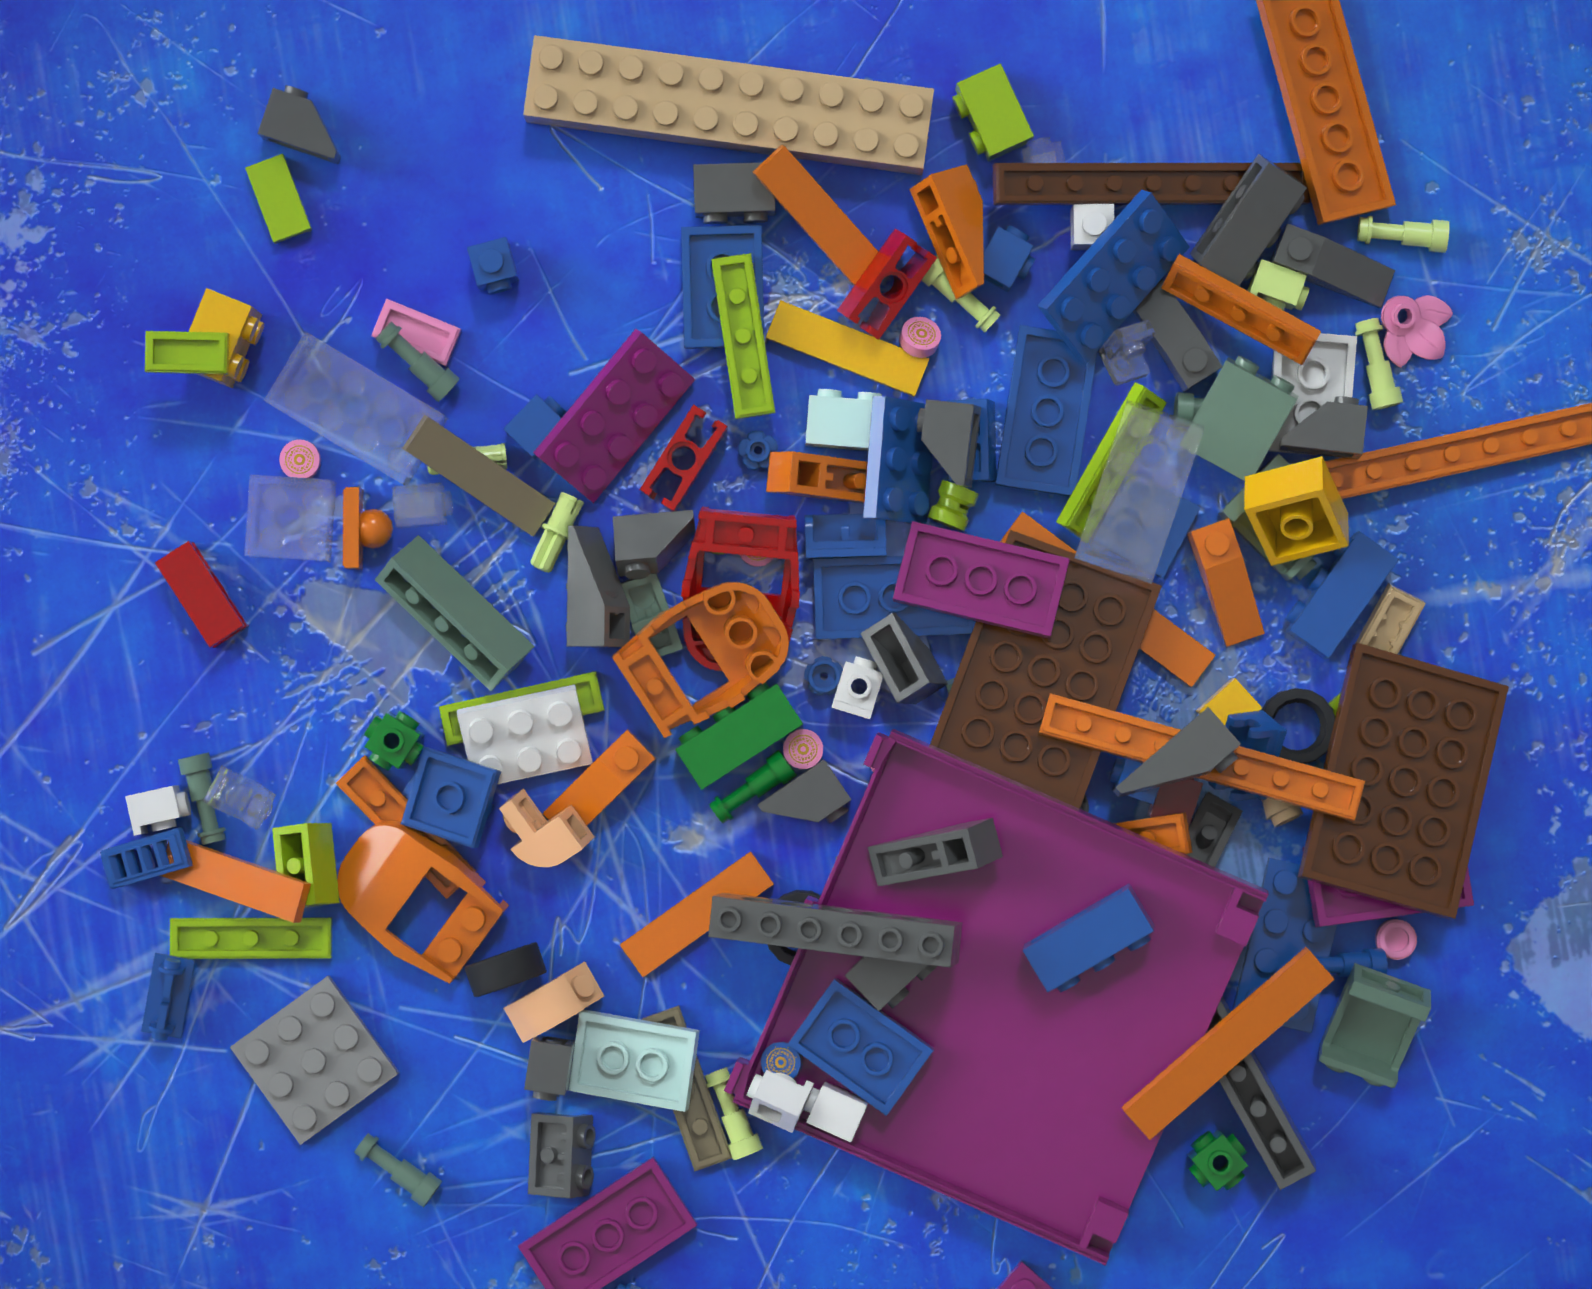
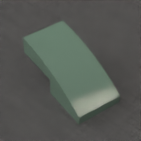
[621,574,683,656]

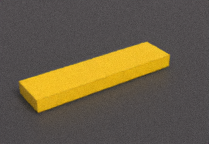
[766,300,929,397]

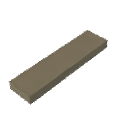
[402,415,556,537]
[641,1005,732,1171]

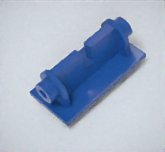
[141,953,195,1041]

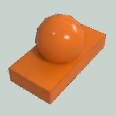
[343,487,393,570]

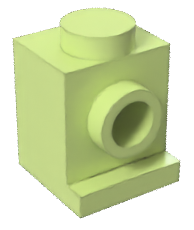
[1247,259,1310,311]

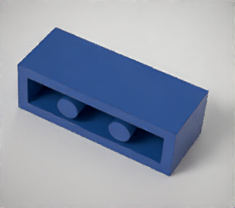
[1285,531,1399,659]
[1022,883,1154,992]

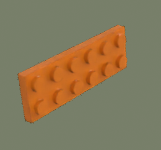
[1256,0,1396,225]

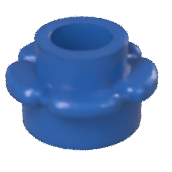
[738,431,778,470]
[804,656,843,696]

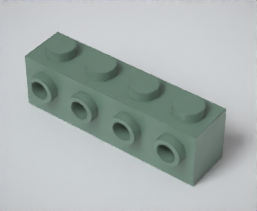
[375,535,535,691]

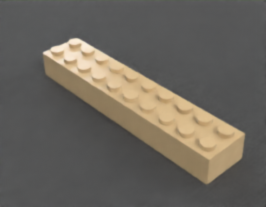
[523,35,934,175]

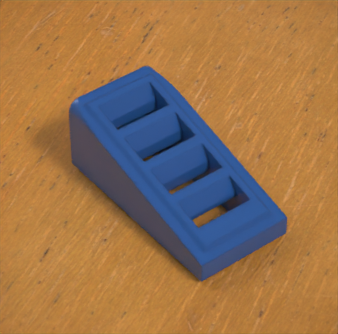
[100,827,193,889]

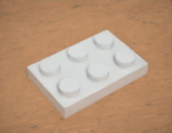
[1269,333,1357,456]
[457,685,593,784]

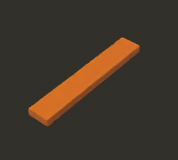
[1000,511,1216,687]
[1121,947,1335,1140]

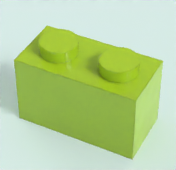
[952,63,1034,162]
[272,823,340,908]

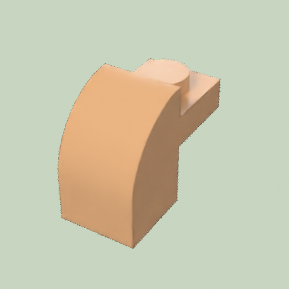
[499,788,594,867]
[503,962,604,1043]

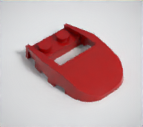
[681,506,800,672]

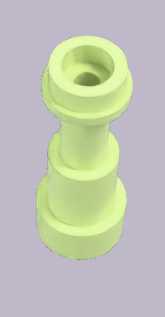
[1357,216,1449,253]
[922,255,1001,333]
[1355,318,1404,410]
[705,1067,763,1160]

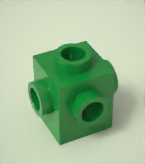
[364,710,425,771]
[1187,1130,1248,1191]

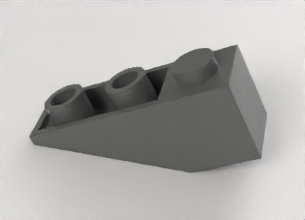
[566,525,630,647]

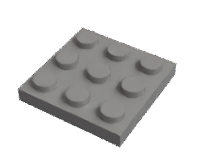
[230,975,400,1145]

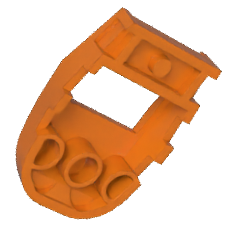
[612,582,789,738]
[337,821,509,984]

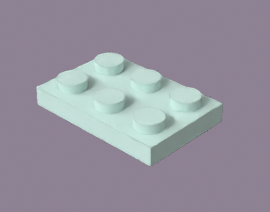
[568,1010,700,1112]

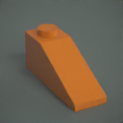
[909,164,984,299]
[766,451,868,503]
[1187,518,1265,647]
[542,730,657,826]

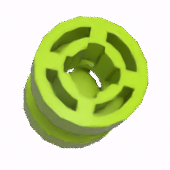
[927,480,979,532]

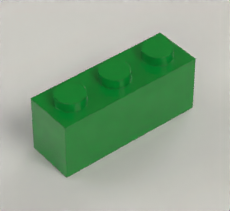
[675,682,803,790]

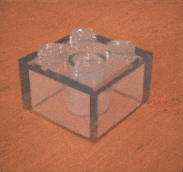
[244,474,336,563]

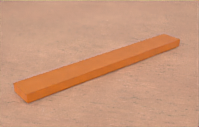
[1325,403,1592,499]
[1039,693,1365,821]

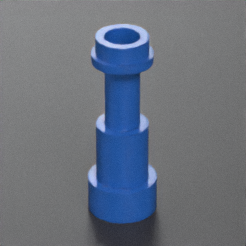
[1311,948,1388,977]

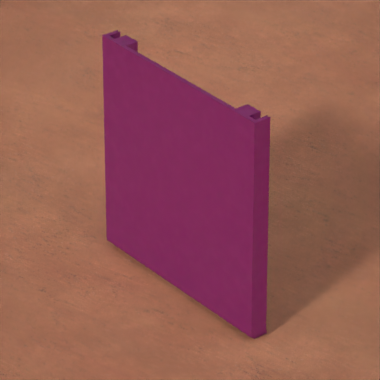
[724,729,1269,1265]

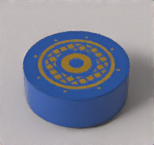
[761,1042,803,1079]

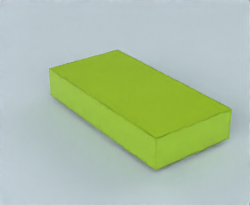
[245,153,312,244]
[145,331,229,375]

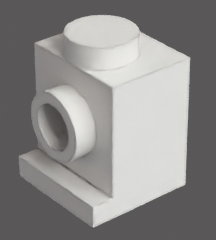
[831,656,883,719]
[125,785,191,836]
[746,1070,814,1133]

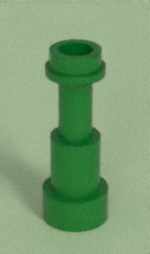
[709,750,797,824]

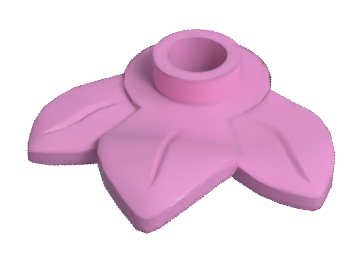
[1381,295,1453,367]

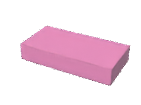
[371,299,462,367]

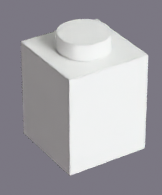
[1070,204,1114,250]
[803,1082,868,1142]

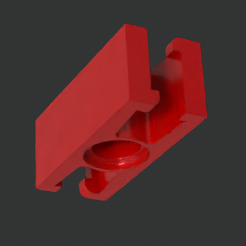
[837,229,937,340]
[639,404,728,511]
[155,541,249,648]

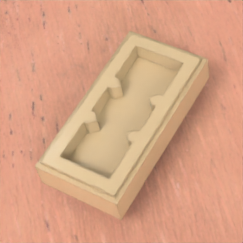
[1350,583,1426,654]

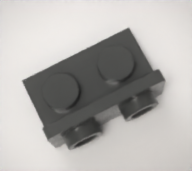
[528,1112,596,1198]

